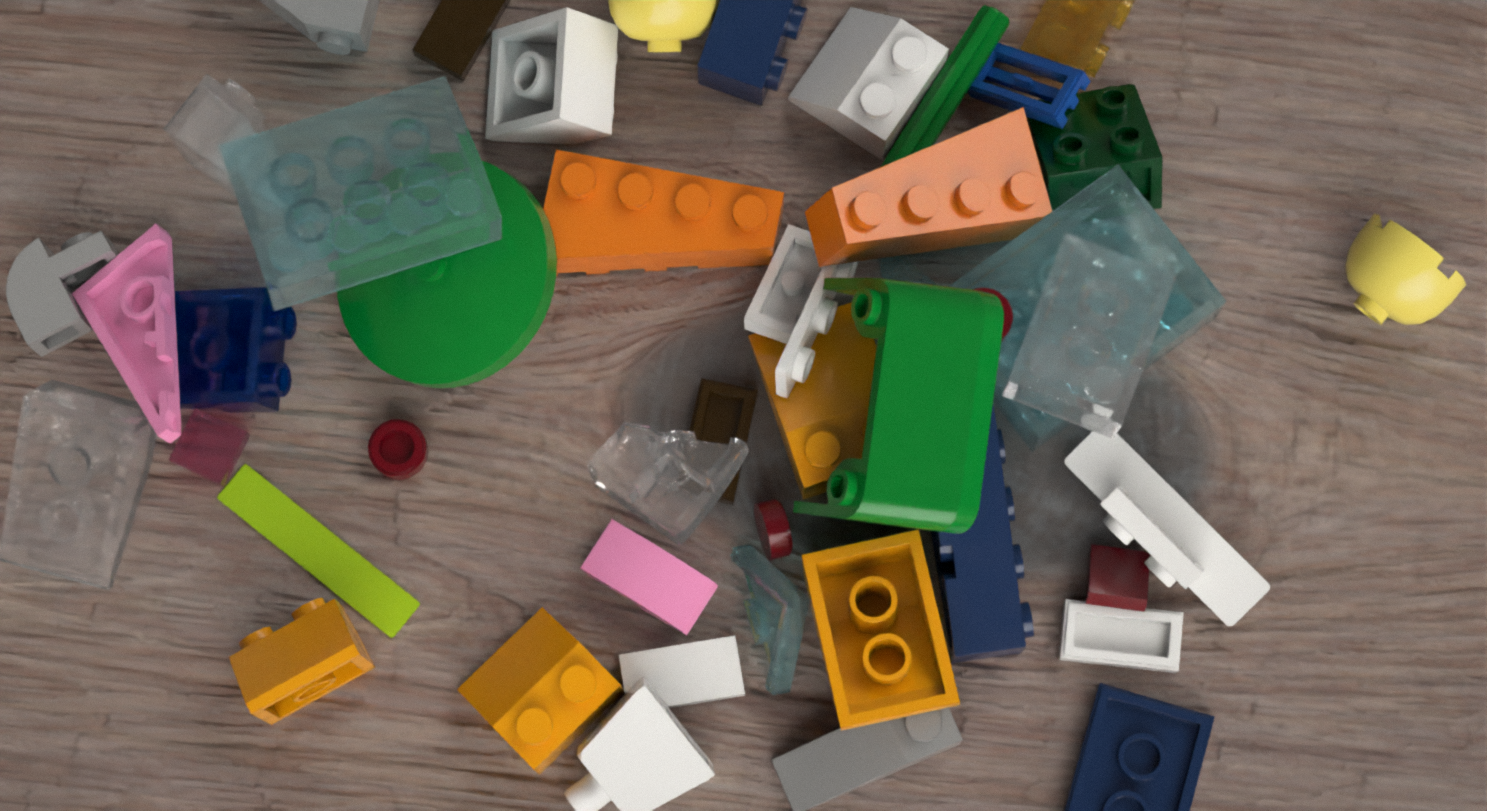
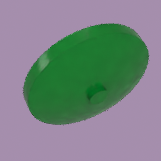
[336,155,557,388]

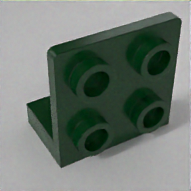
[1026,84,1163,227]

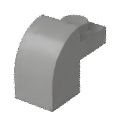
[6,231,119,357]

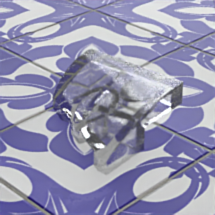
[586,422,749,546]

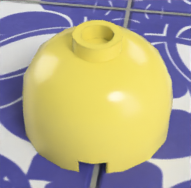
[608,0,719,53]
[1345,214,1466,325]

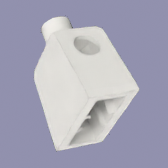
[564,676,715,811]

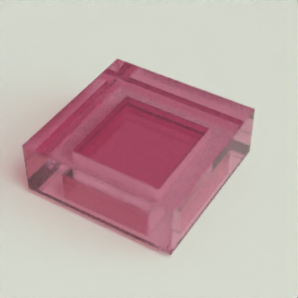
[169,408,250,487]

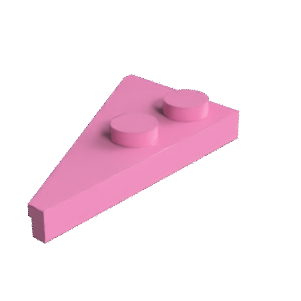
[72,224,182,444]

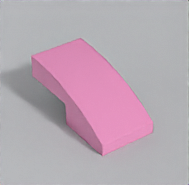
[580,519,718,635]

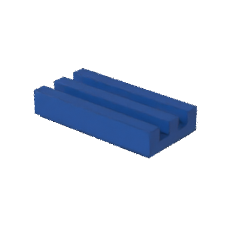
[967,43,1091,129]

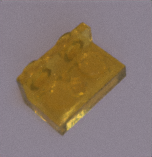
[1020,0,1135,84]

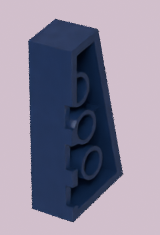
[697,0,808,106]
[931,402,1034,663]

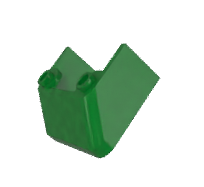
[793,278,1004,534]

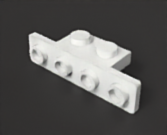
[744,224,859,398]
[1064,423,1270,626]

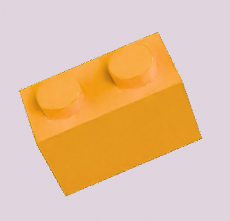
[229,598,375,725]
[457,607,624,775]

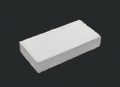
[1058,599,1184,673]
[619,635,745,708]

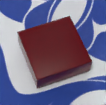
[1085,544,1150,612]

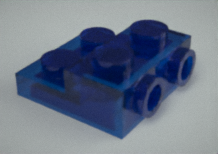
[175,287,297,413]

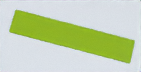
[217,464,420,638]

